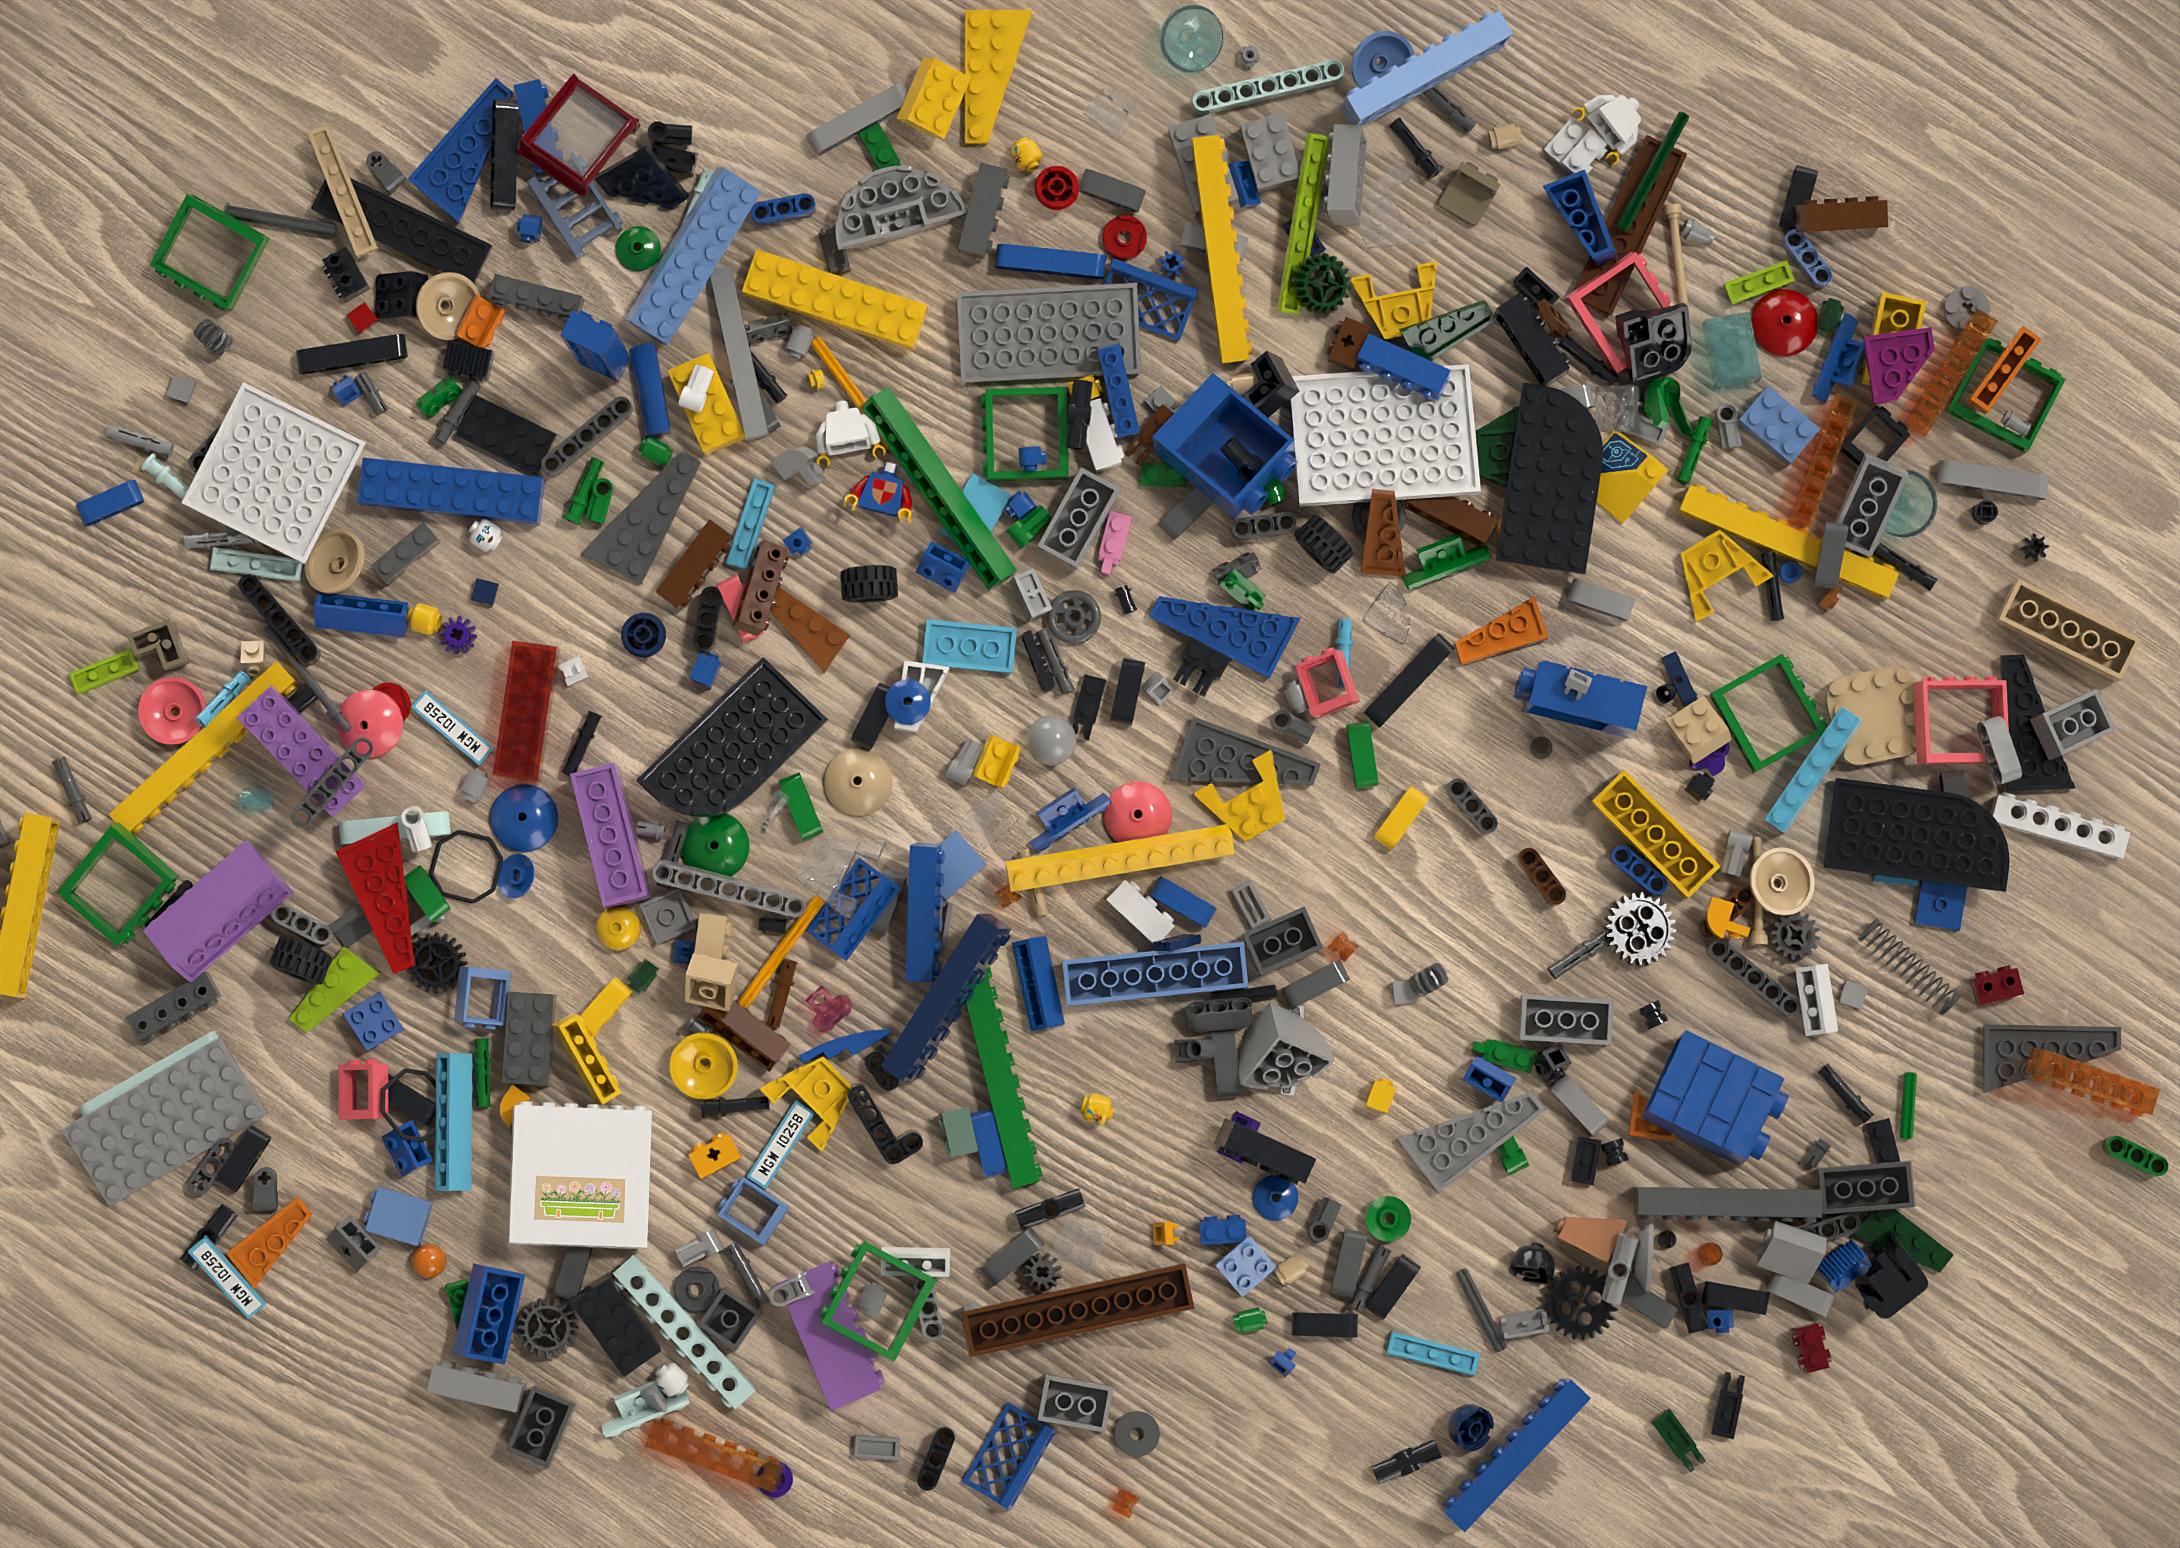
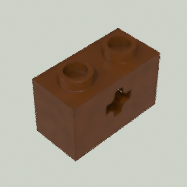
[1326,317,1371,371]

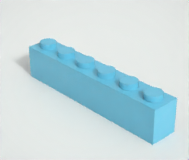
[1764,707,1864,833]
[435,1053,473,1191]

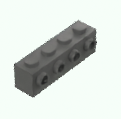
[958,162,1010,259]
[489,274,584,322]
[126,972,222,1043]

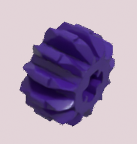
[438,616,478,655]

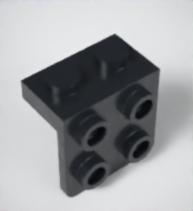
[375,271,428,319]

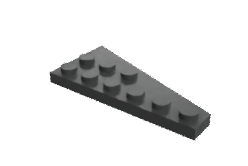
[581,452,701,584]
[1170,716,1321,786]
[1983,1024,2121,1093]

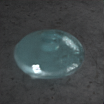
[1160,5,1223,72]
[1884,470,1938,538]

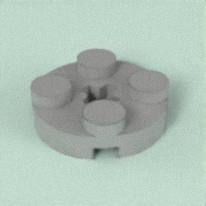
[1944,286,1990,332]

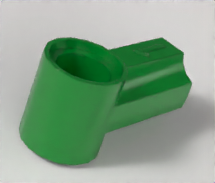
[585,478,615,524]
[1006,504,1053,549]
[1497,1135,1529,1176]

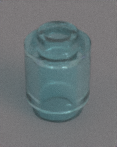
[239,788,273,811]

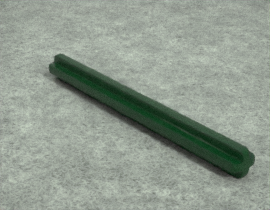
[1617,111,1689,232]

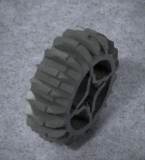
[517,1297,579,1359]

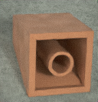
[1553,1217,1628,1263]

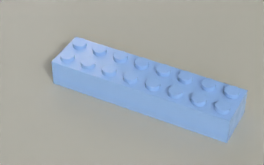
[1340,11,1513,127]

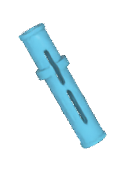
[1335,619,1353,688]
[195,671,250,728]

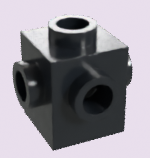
[1533,1044,1572,1082]

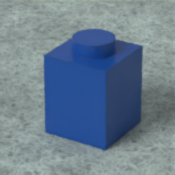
[689,651,722,688]

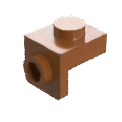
[1817,581,1842,612]

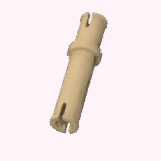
[1017,848,1050,918]

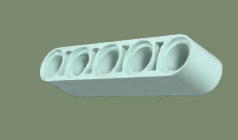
[339,812,451,845]

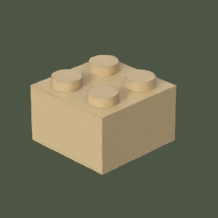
[1666,696,1731,764]
[694,913,733,960]
[685,953,737,1012]

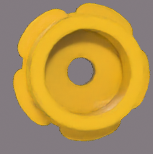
[807,369,825,391]

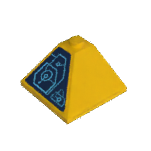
[1597,429,1669,524]

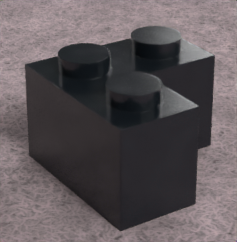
[1243,351,1300,418]

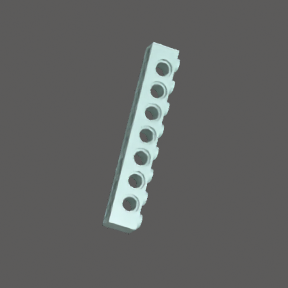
[613,1255,757,1409]

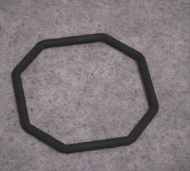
[429,830,503,904]
[380,1068,436,1142]

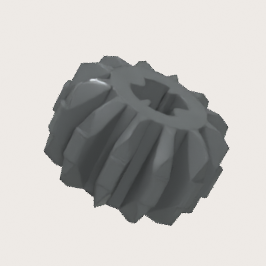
[194,318,233,355]
[1409,963,1449,997]
[1024,1253,1062,1291]

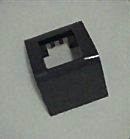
[1855,1230,1928,1319]

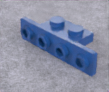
[1812,313,1866,403]
[1029,787,1112,852]

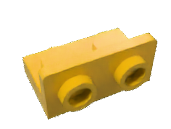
[972,734,1021,788]

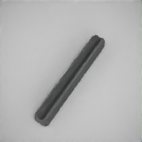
[1456,1268,1507,1352]

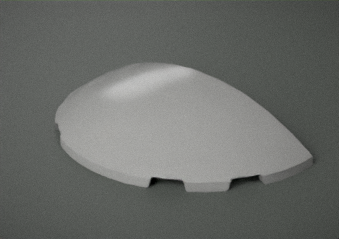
[835,166,967,250]

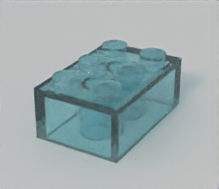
[1702,312,1762,390]

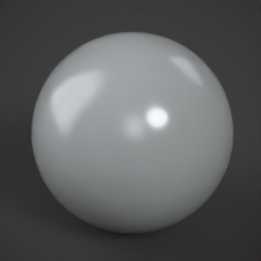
[1027,716,1076,765]

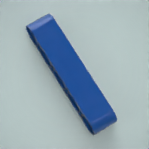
[994,244,1106,279]

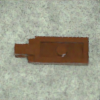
[1537,299,1572,337]

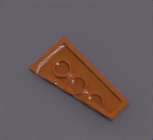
[1361,489,1406,577]
[770,588,850,673]

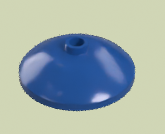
[490,784,559,852]

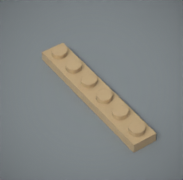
[307,124,379,258]

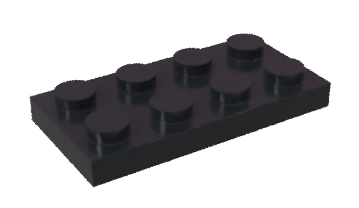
[456,395,557,475]

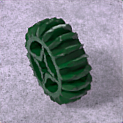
[1292,253,1352,314]

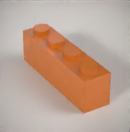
[1966,326,2041,415]

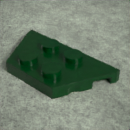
[1475,406,1519,487]

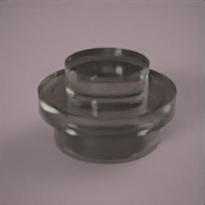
[1530,736,1553,759]

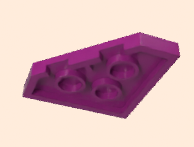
[1863,327,1935,405]

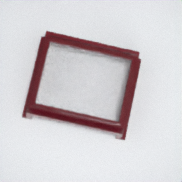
[517,73,641,199]

